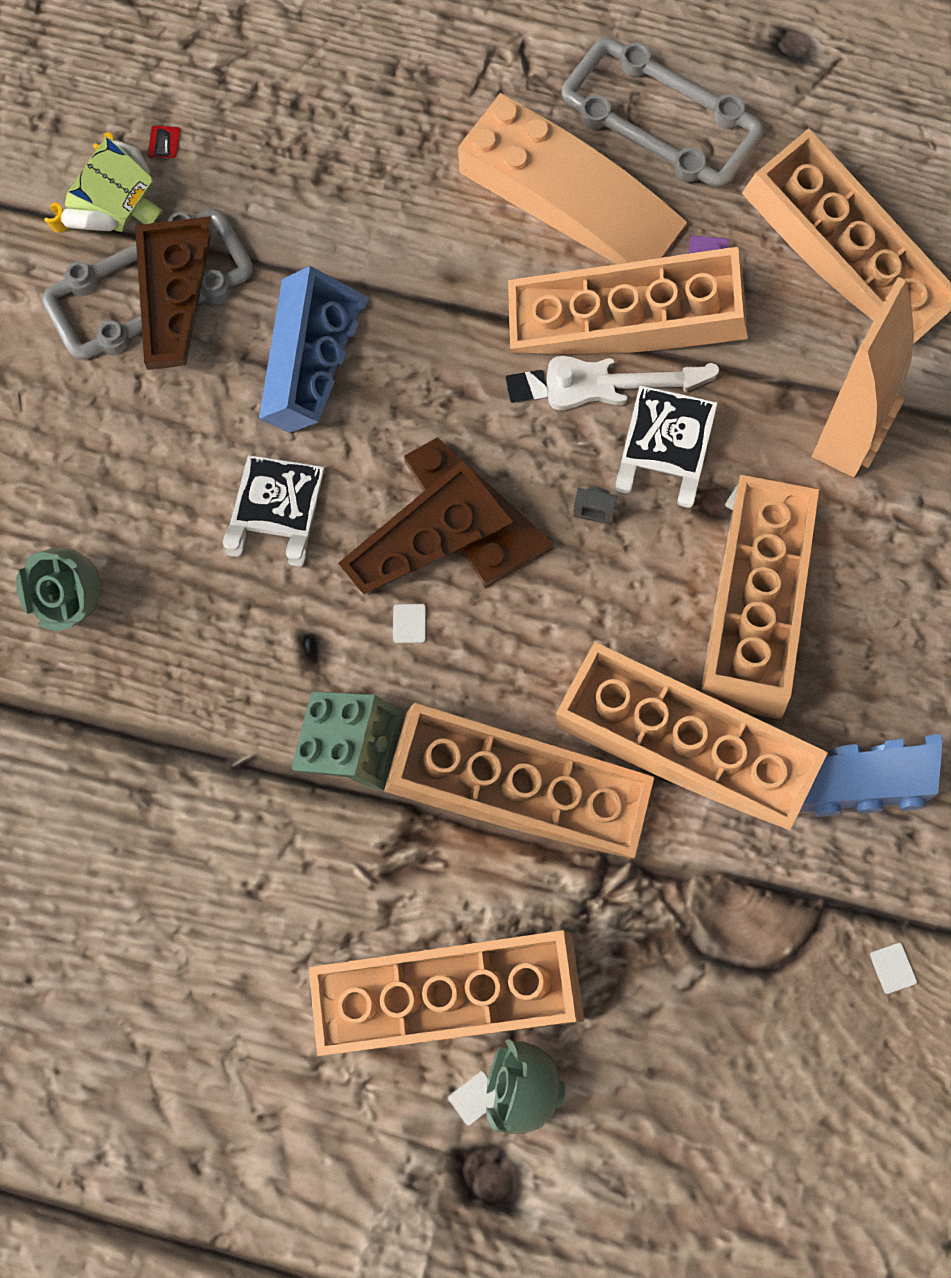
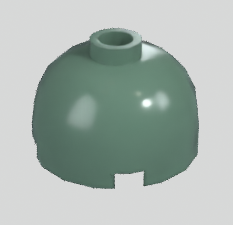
[16,547,101,631]
[486,1039,565,1134]

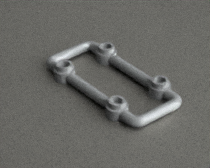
[561,38,764,187]
[42,209,253,360]

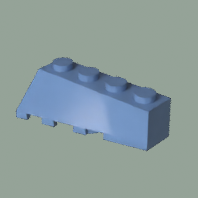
[259,266,369,433]
[797,734,943,817]

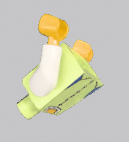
[44,132,163,233]

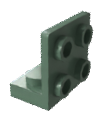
[292,692,404,790]

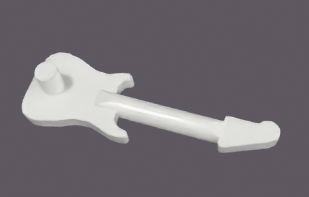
[547,356,719,410]

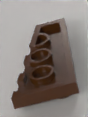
[135,216,213,370]
[404,437,554,588]
[338,460,515,595]

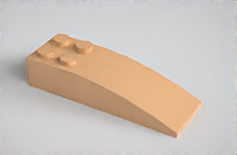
[458,93,687,264]
[742,128,951,344]
[508,247,748,354]
[812,277,914,478]
[700,474,819,720]
[556,642,828,830]
[384,703,654,859]
[309,930,584,1056]

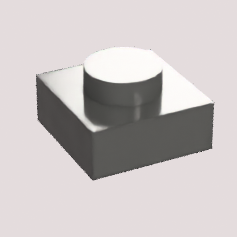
[573,487,617,525]

